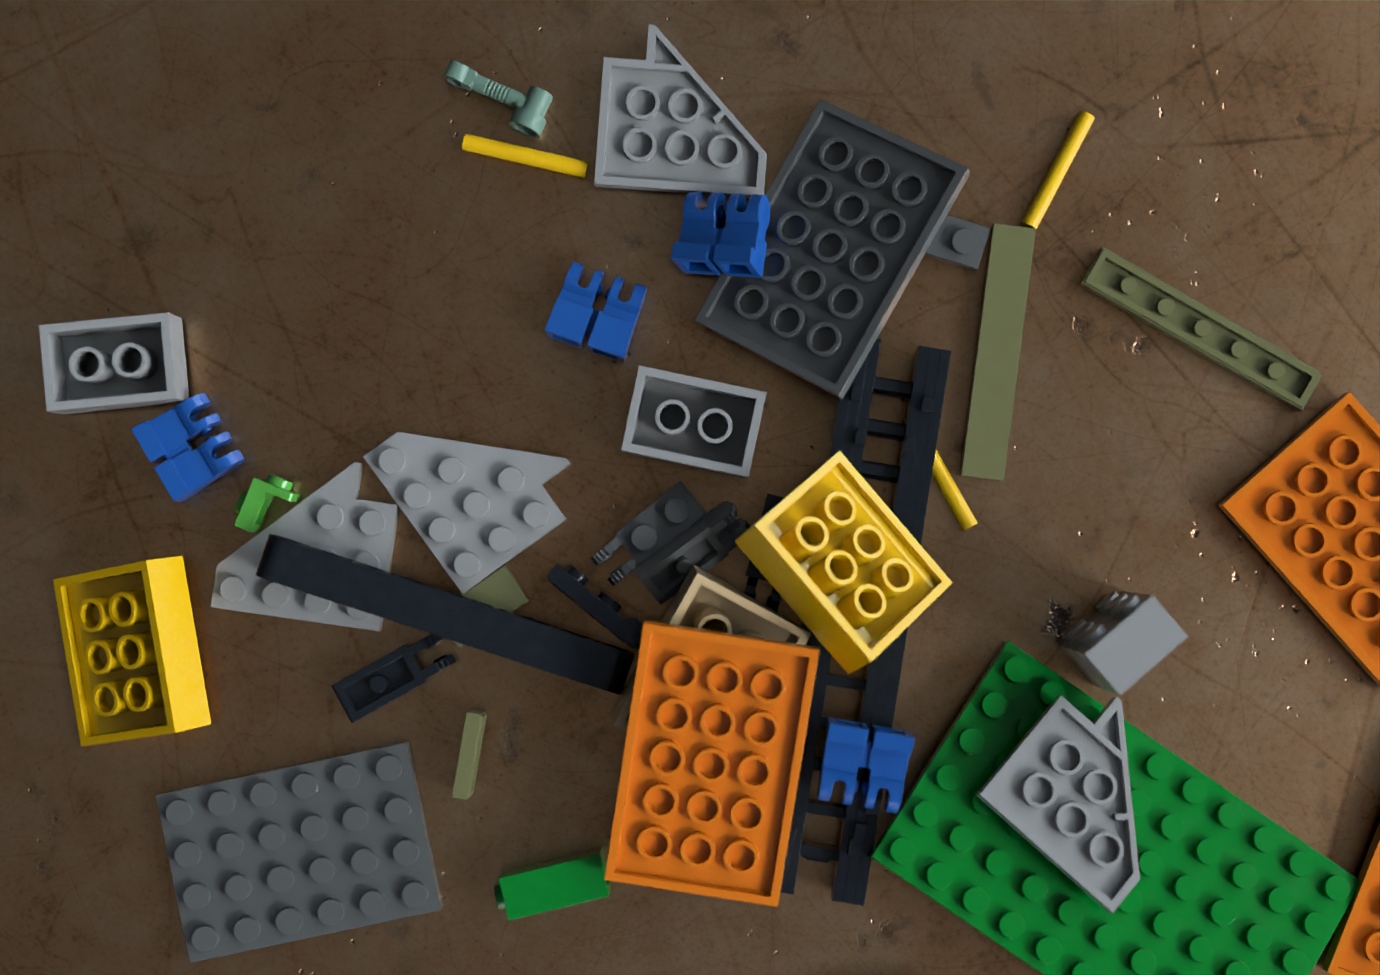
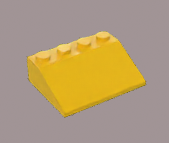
[734,451,953,675]
[53,556,211,747]

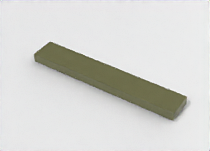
[959,223,1036,481]
[1079,246,1323,411]

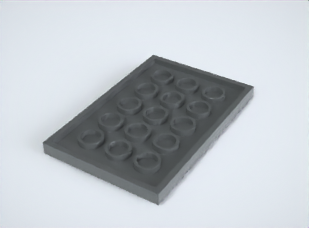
[695,99,970,399]
[156,741,443,963]

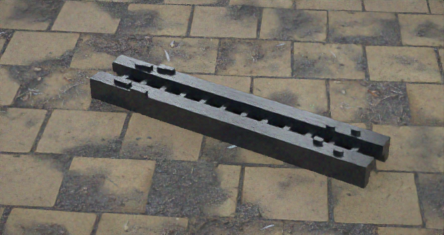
[780,339,951,906]

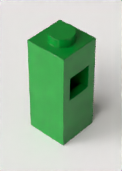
[494,847,611,921]

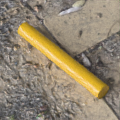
[1021,111,1095,229]
[462,133,589,178]
[901,418,977,531]

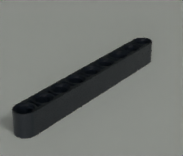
[255,533,635,695]

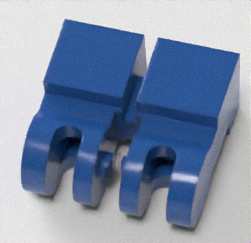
[670,191,770,278]
[544,261,647,363]
[131,393,245,503]
[817,717,915,813]

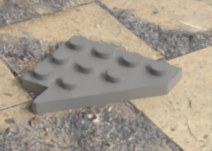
[594,24,767,198]
[363,432,571,594]
[210,462,400,631]
[976,695,1140,913]

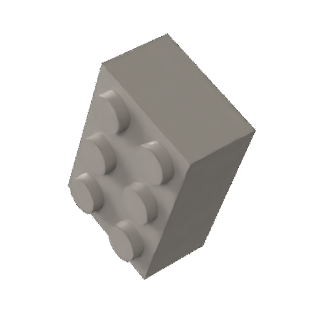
[39,313,189,414]
[621,365,766,478]
[1059,591,1188,695]

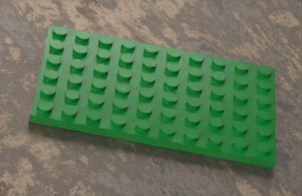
[869,641,1360,975]

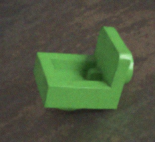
[233,474,301,532]

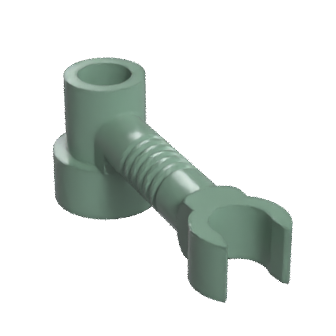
[444,60,553,138]

